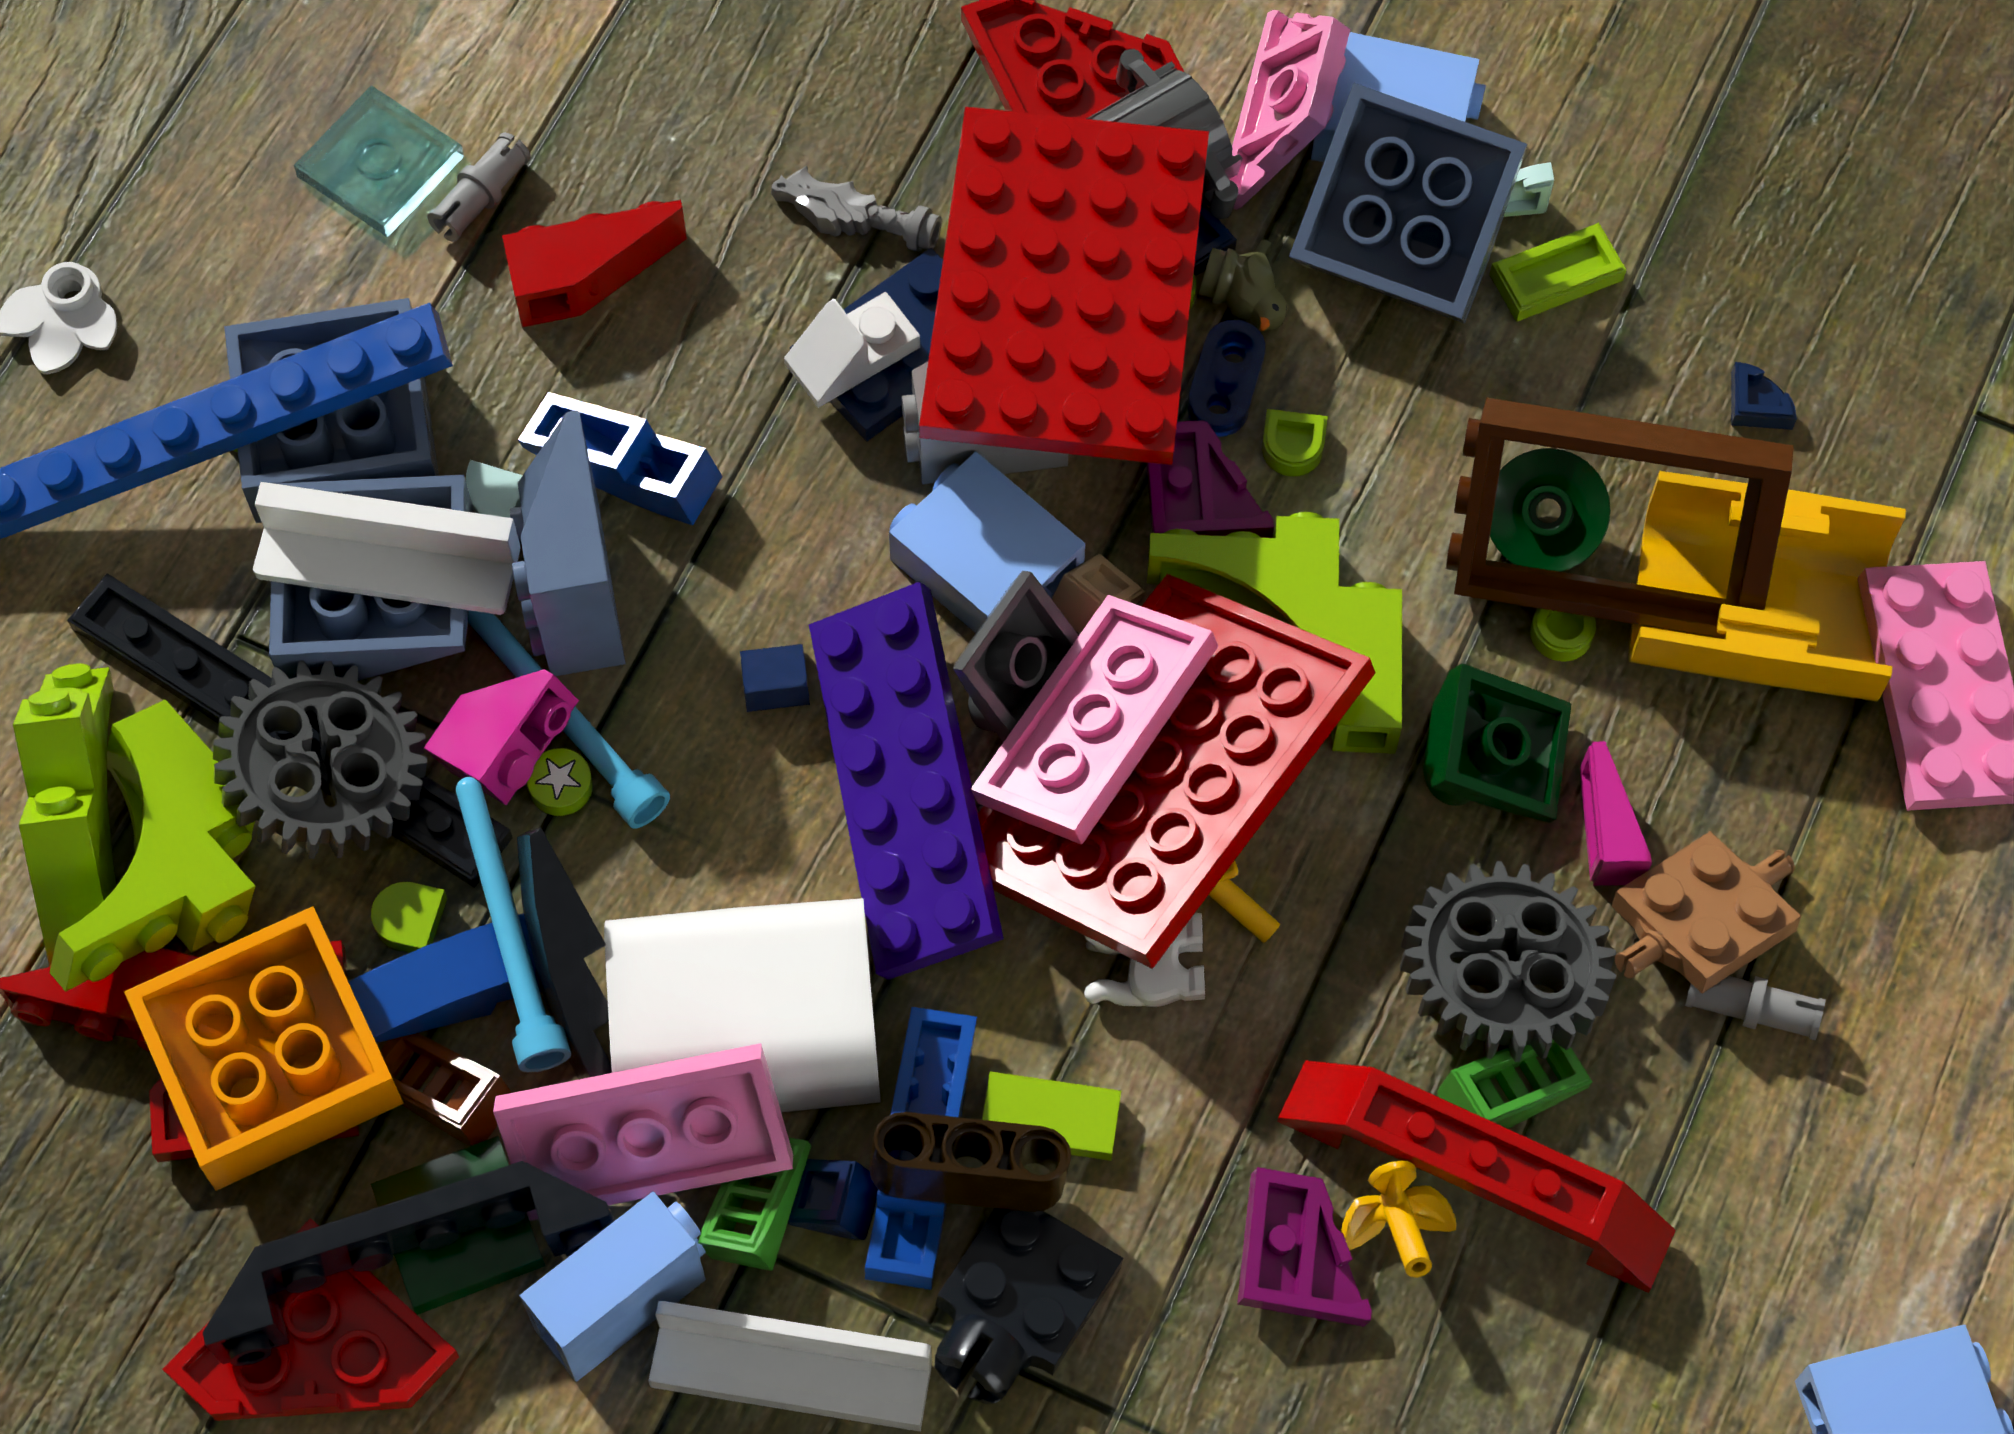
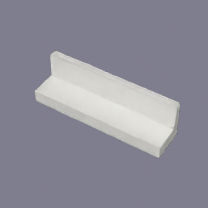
[253,482,521,615]
[649,1301,932,1432]

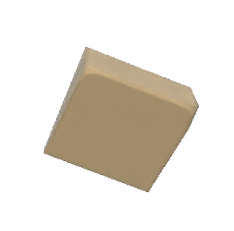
[1052,554,1145,634]

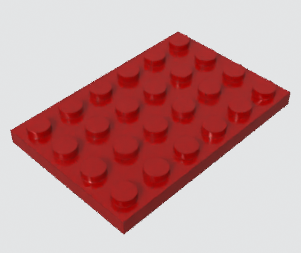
[919,107,1209,465]
[978,573,1376,969]

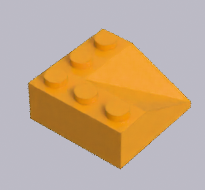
[124,906,404,1191]

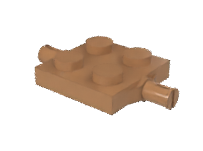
[1612,831,1801,994]

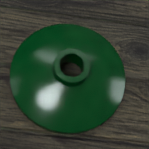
[1490,448,1611,572]

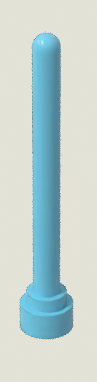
[468,610,670,829]
[456,777,571,1072]

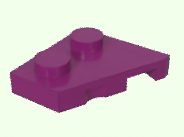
[1146,420,1274,538]
[1237,1167,1372,1327]

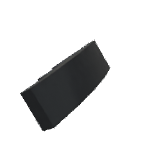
[517,828,612,1080]

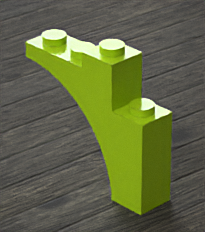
[1147,512,1402,754]
[13,663,116,967]
[50,699,255,992]

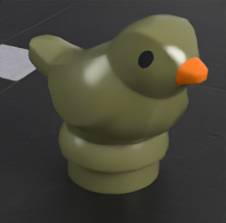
[1199,239,1287,331]

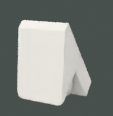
[784,292,920,408]

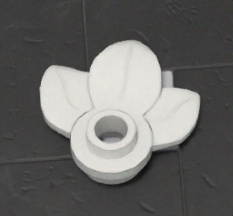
[0,262,118,374]

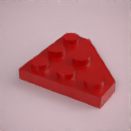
[961,0,1184,119]
[162,1218,459,1421]

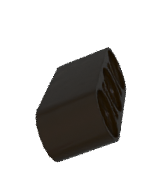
[869,1112,1071,1212]

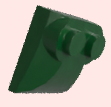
[1423,663,1572,823]

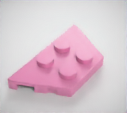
[1229,10,1350,210]

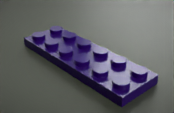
[809,582,1004,980]

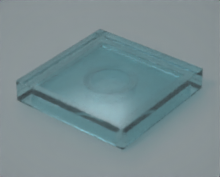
[294,85,464,237]

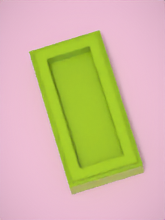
[1489,223,1626,322]
[982,1071,1121,1161]

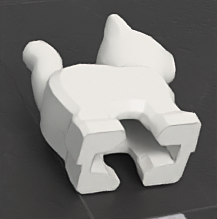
[1084,913,1205,1007]

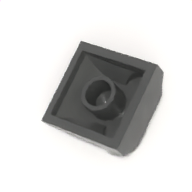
[953,570,1079,742]

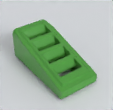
[1437,1039,1592,1129]
[698,1137,811,1271]

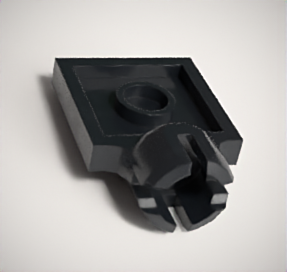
[934,1208,1124,1404]

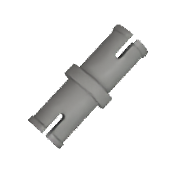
[427,132,531,242]
[1685,976,1826,1040]

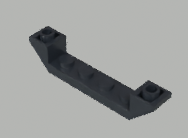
[203,1161,615,1366]

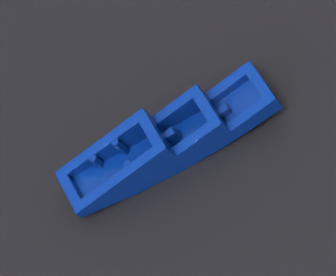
[865,1007,977,1290]

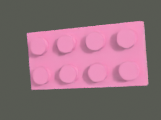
[1857,561,2014,811]
[971,595,1218,845]
[493,1043,793,1221]

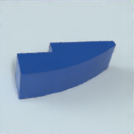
[518,392,723,525]
[349,913,542,1043]

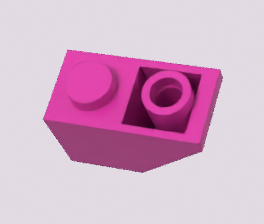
[424,669,579,805]

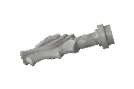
[771,166,942,252]

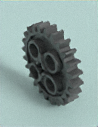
[213,661,427,859]
[1400,861,1616,1062]

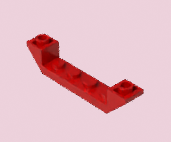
[1277,1060,1676,1293]

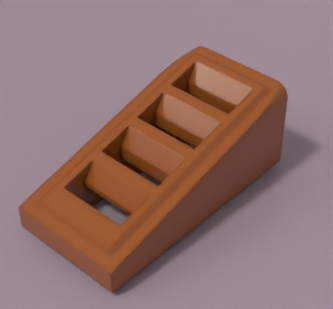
[380,1033,512,1146]

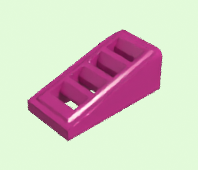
[1580,741,1652,886]

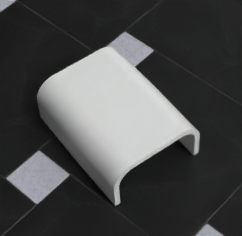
[604,898,881,1112]

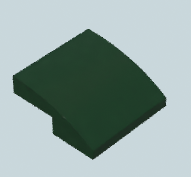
[371,1136,545,1315]

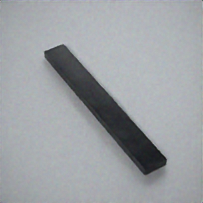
[67,573,513,888]

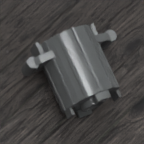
[1086,49,1242,219]

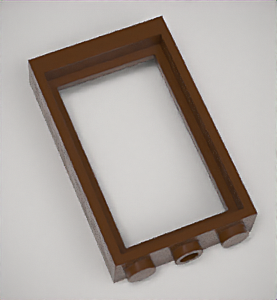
[1446,398,1794,639]

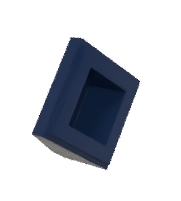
[740,644,810,712]
[787,1159,878,1240]

